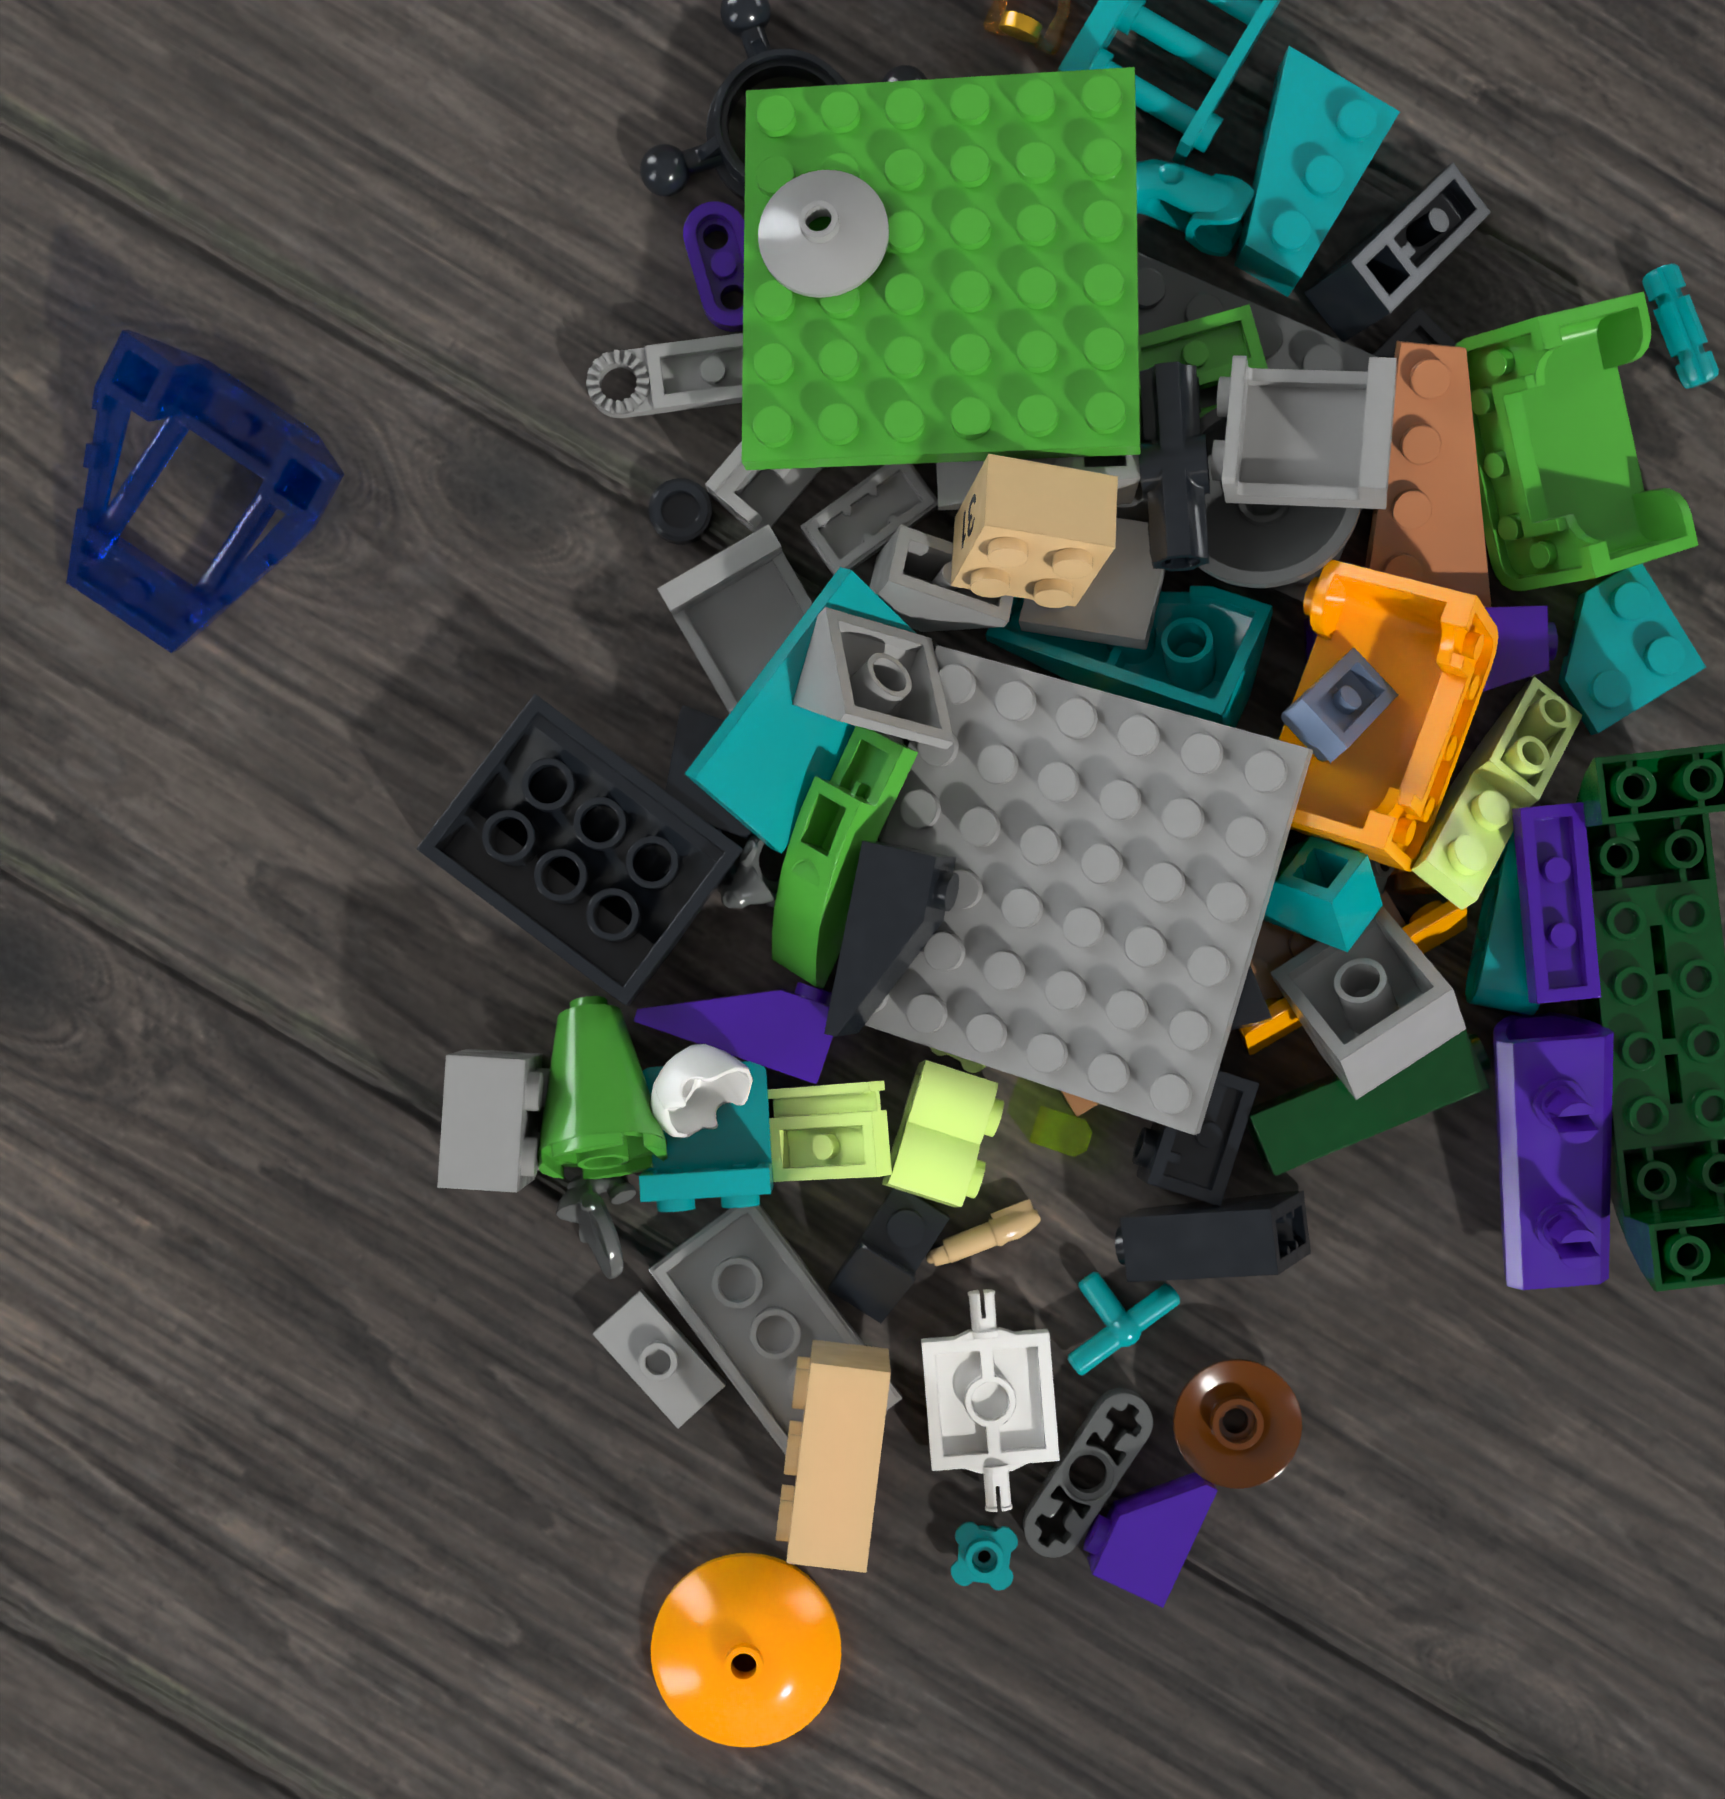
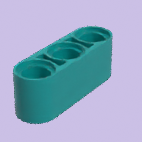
[1465,831,1540,1016]

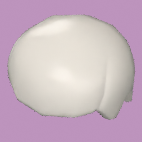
[650,1044,753,1138]

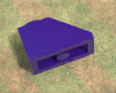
[1083,1472,1218,1608]

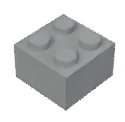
[437,1049,550,1193]

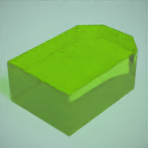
[1028,1104,1092,1157]

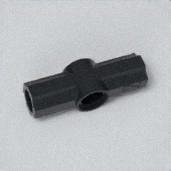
[1139,361,1210,572]

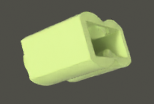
[882,1060,1004,1208]

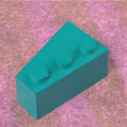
[1234,46,1400,297]

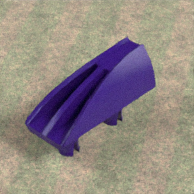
[1493,1011,1614,1290]

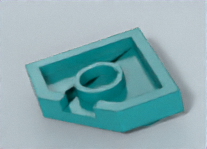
[1558,563,1706,735]

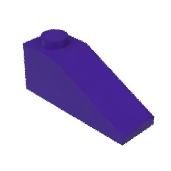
[634,981,833,1084]

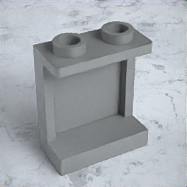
[1211,355,1397,509]
[657,524,813,714]

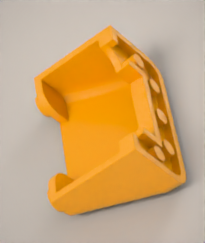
[1279,560,1498,872]

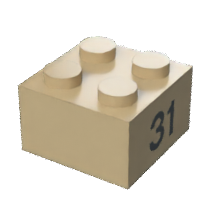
[951,454,1118,608]

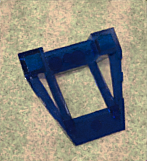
[66,329,345,653]

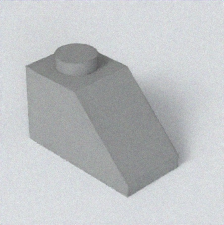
[870,525,1014,632]

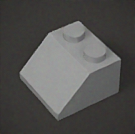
[1270,906,1466,1100]

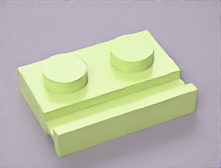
[767,1080,892,1182]

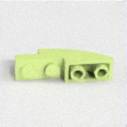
[1411,676,1583,910]

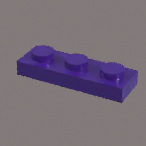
[1512,802,1601,1004]

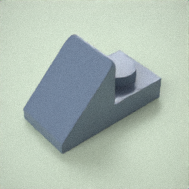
[1281,648,1398,763]

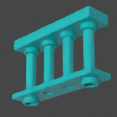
[1057,0,1281,165]

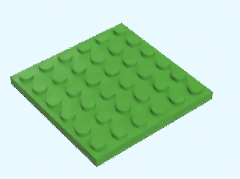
[741,67,1140,470]

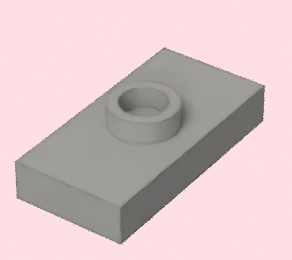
[800,464,938,575]
[593,1288,726,1429]

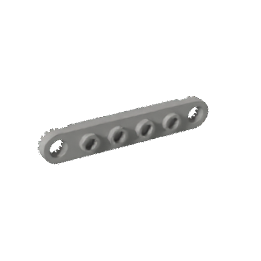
[586,333,743,418]

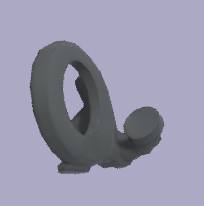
[717,834,780,909]
[556,1172,636,1279]

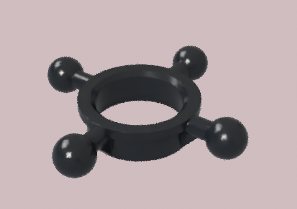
[640,0,927,201]

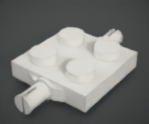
[921,1289,1060,1512]

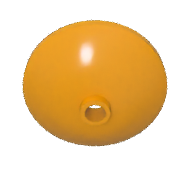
[651,1553,841,1747]

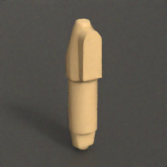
[926,1199,1041,1266]

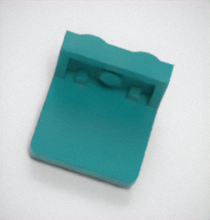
[639,1061,774,1212]

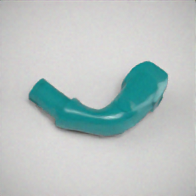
[1137,159,1254,256]

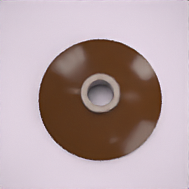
[1173,1359,1302,1489]

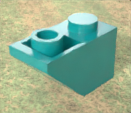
[1263,836,1383,952]

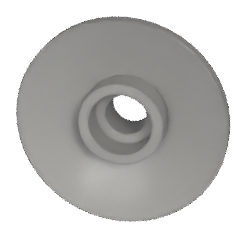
[758,170,889,298]

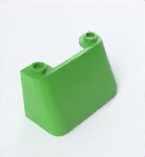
[1455,291,1698,591]

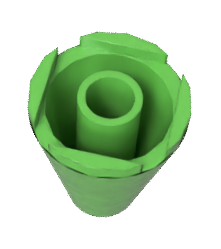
[537,996,668,1179]

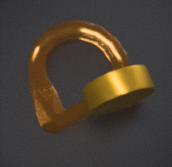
[984,0,1071,55]

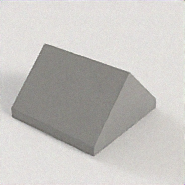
[793,607,954,750]

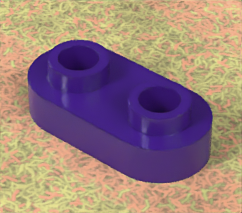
[683,201,744,332]

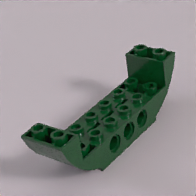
[1576,744,1725,1292]

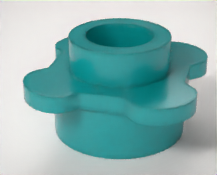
[950,1521,1018,1591]

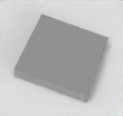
[1019,518,1166,650]

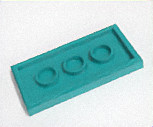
[685,567,917,854]

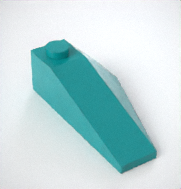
[985,586,1273,728]

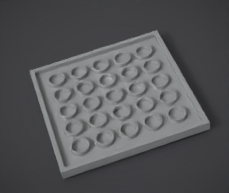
[865,645,1313,1135]

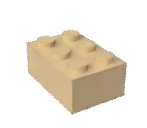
[776,1340,891,1573]

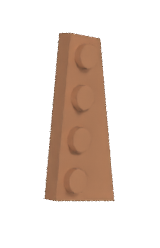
[1365,341,1491,607]

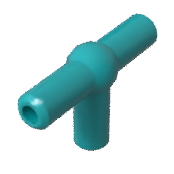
[1067,1272,1180,1376]

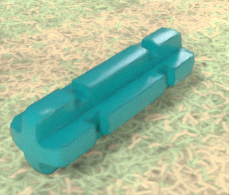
[1642,263,1719,389]

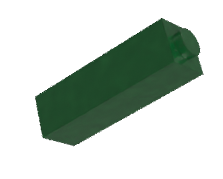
[1246,1029,1490,1176]

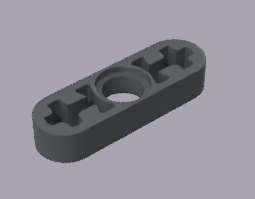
[1022,1388,1153,1558]

